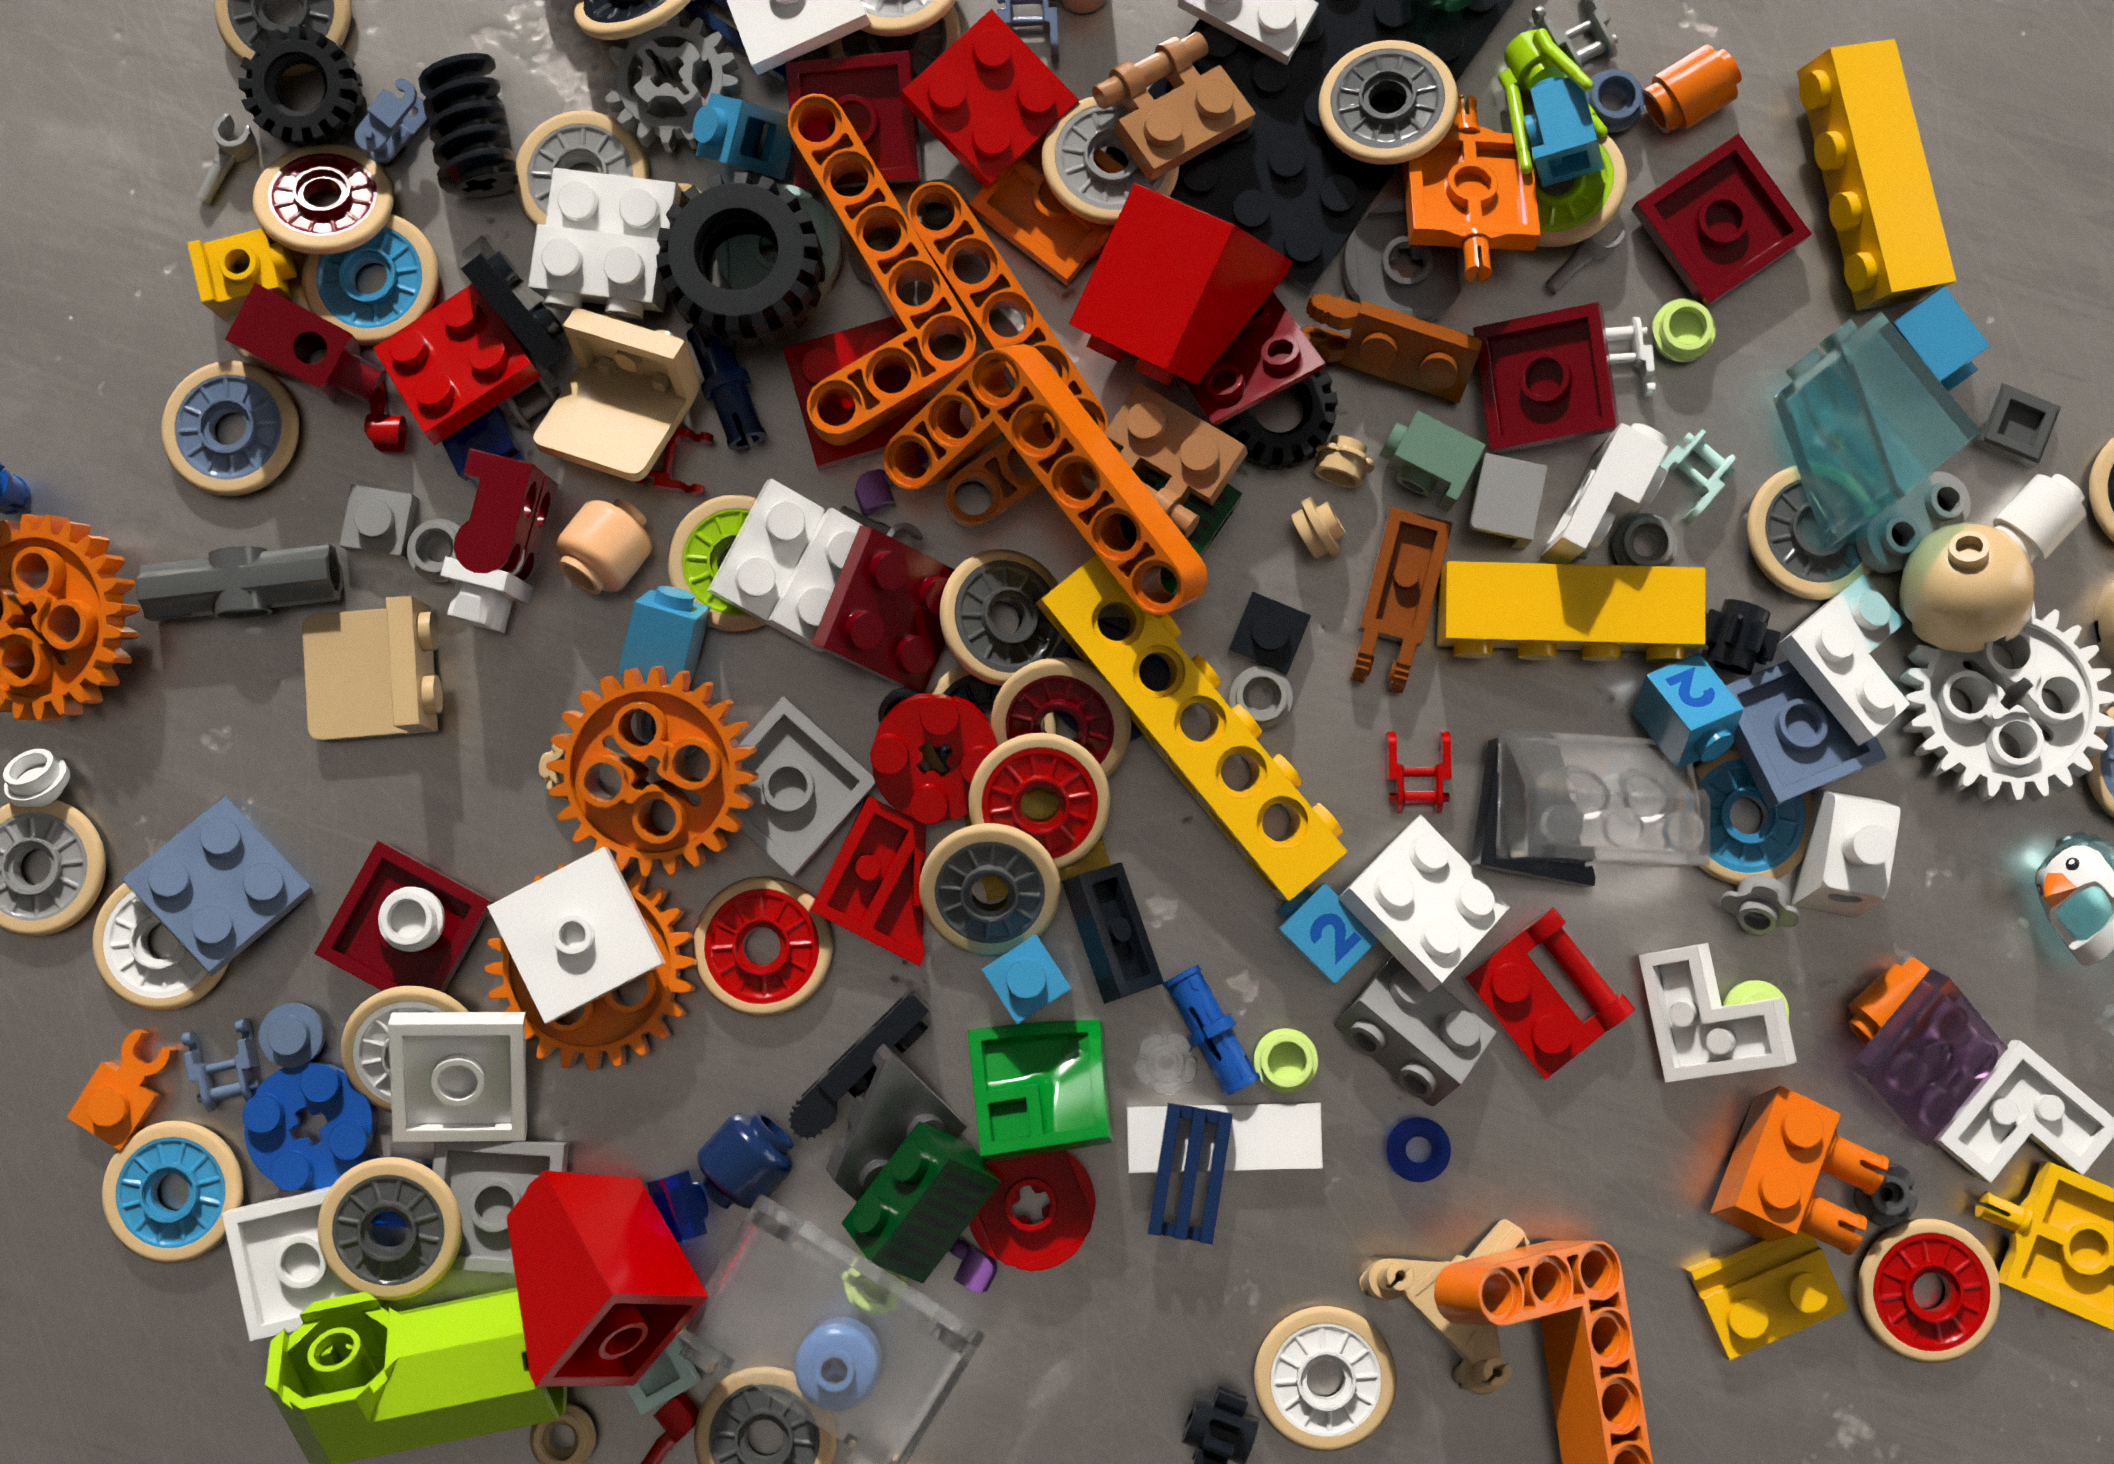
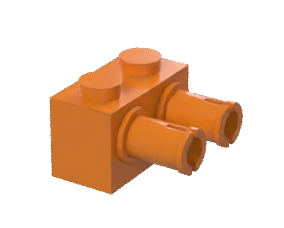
[1710,1085,1889,1256]

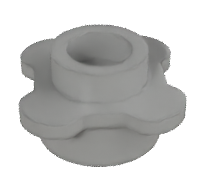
[1721,875,1800,936]

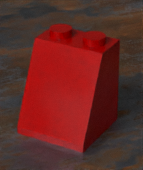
[1068,182,1293,386]
[506,1170,709,1387]

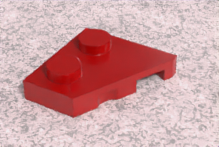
[809,796,926,967]

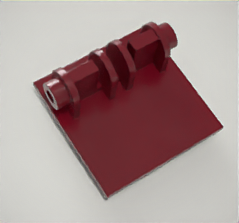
[1173,291,1326,427]

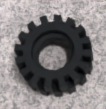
[238,26,363,147]
[1222,371,1338,470]

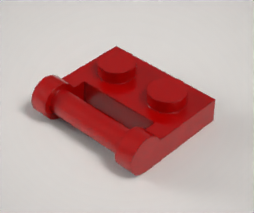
[1461,907,1635,1080]

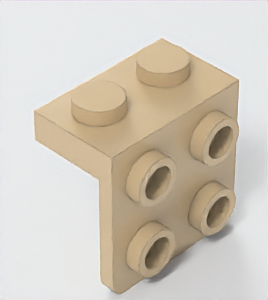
[533,307,702,481]
[302,595,443,741]

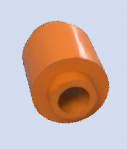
[1642,45,1742,134]
[1848,957,1949,1053]

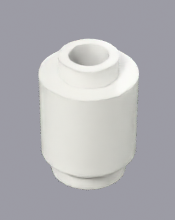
[1993,474,2086,564]

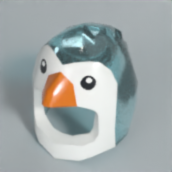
[2036,831,2114,967]

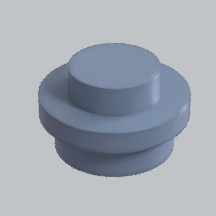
[259,1003,325,1068]

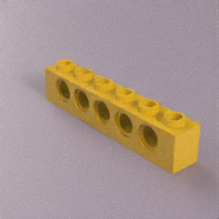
[1035,554,1348,902]

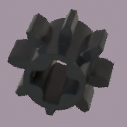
[1705,599,1781,675]
[1181,1386,1260,1464]

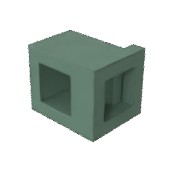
[1379,410,1486,512]

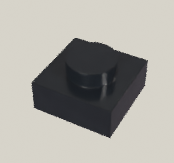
[1227,591,1311,676]

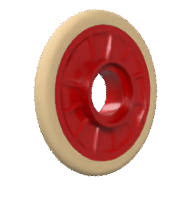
[968,733,1110,869]
[693,876,833,1017]
[1858,1219,2001,1364]

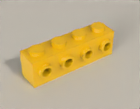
[1796,39,1957,311]
[1437,561,1706,663]

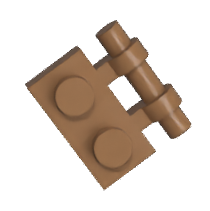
[1092,32,1256,182]
[1081,382,1248,538]

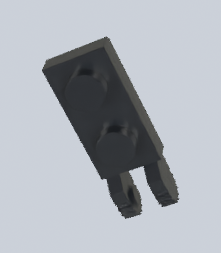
[788,989,930,1140]

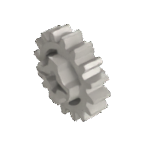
[602,13,741,153]

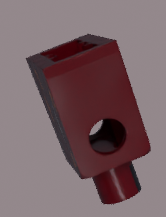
[225,283,386,404]

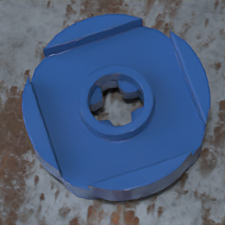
[242,1061,379,1191]

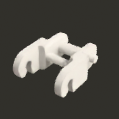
[1606,317,1656,397]

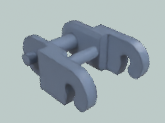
[997,0,1059,60]
[355,78,429,164]
[182,1018,260,1112]

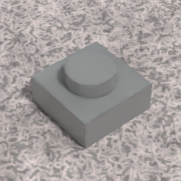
[339,484,419,560]

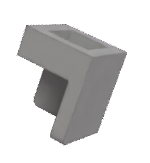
[1469,453,1548,550]

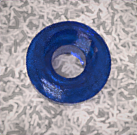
[1385,1117,1451,1182]

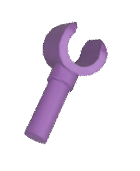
[854,446,928,515]
[949,1238,997,1293]

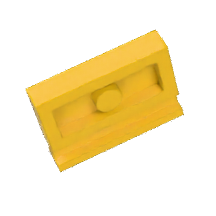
[1685,1230,1849,1360]

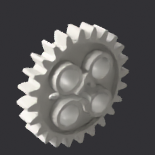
[1899,601,2114,805]

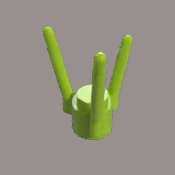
[1498,28,1608,175]

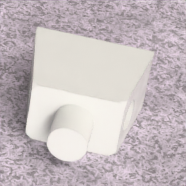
[1790,788,1901,918]

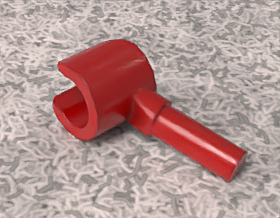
[364,365,408,452]
[640,1392,699,1464]

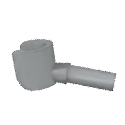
[196,114,257,205]
[1545,230,1625,294]
[839,506,922,541]

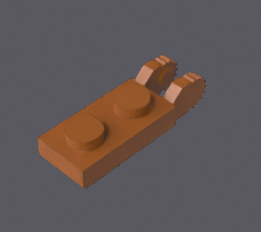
[1301,292,1482,403]
[1350,506,1453,693]

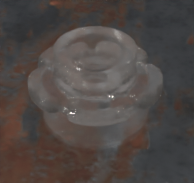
[1134,1032,1198,1095]

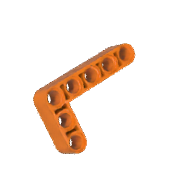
[787,93,977,445]
[907,182,1108,528]
[883,344,1208,615]
[1434,1240,1653,1464]

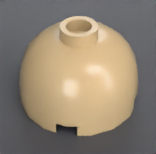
[1899,522,2035,653]

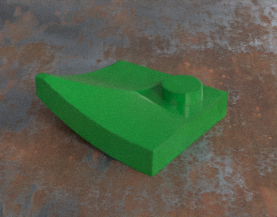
[967,1020,1114,1163]

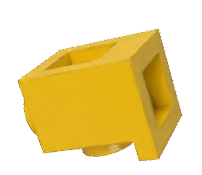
[187,228,297,318]

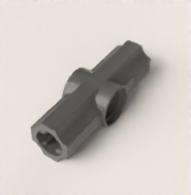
[136,544,343,621]

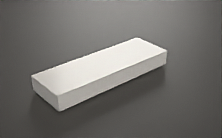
[1127,1102,1323,1173]

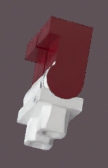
[440,448,558,633]

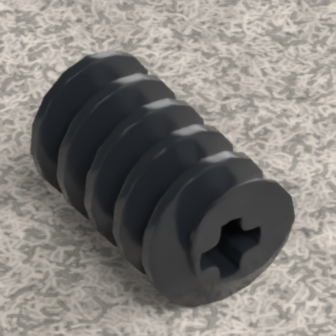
[418,53,519,197]

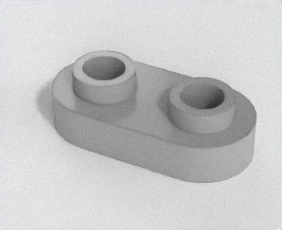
[1855,471,1971,574]

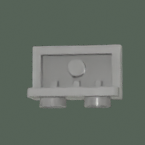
[1335,954,1497,1106]

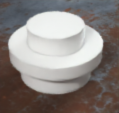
[3,749,70,807]
[378,887,445,952]

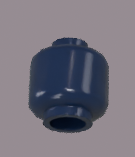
[697,1111,794,1210]

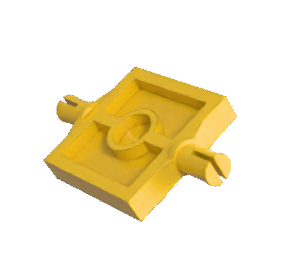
[1975,1161,2114,1331]

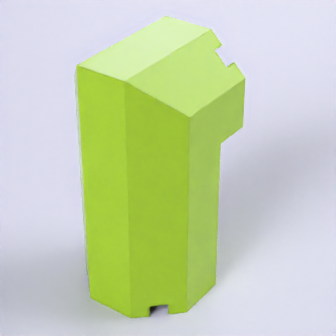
[265,1288,567,1464]

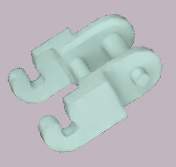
[1659,429,1736,524]

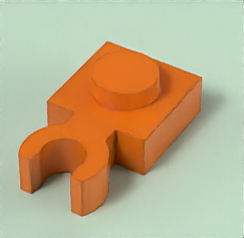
[66,1029,178,1151]

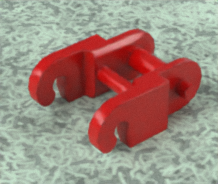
[635,427,714,496]
[1385,731,1452,814]

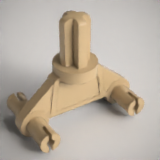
[1359,1219,1530,1395]

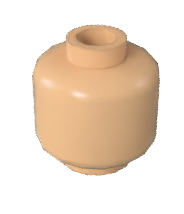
[556,499,652,595]

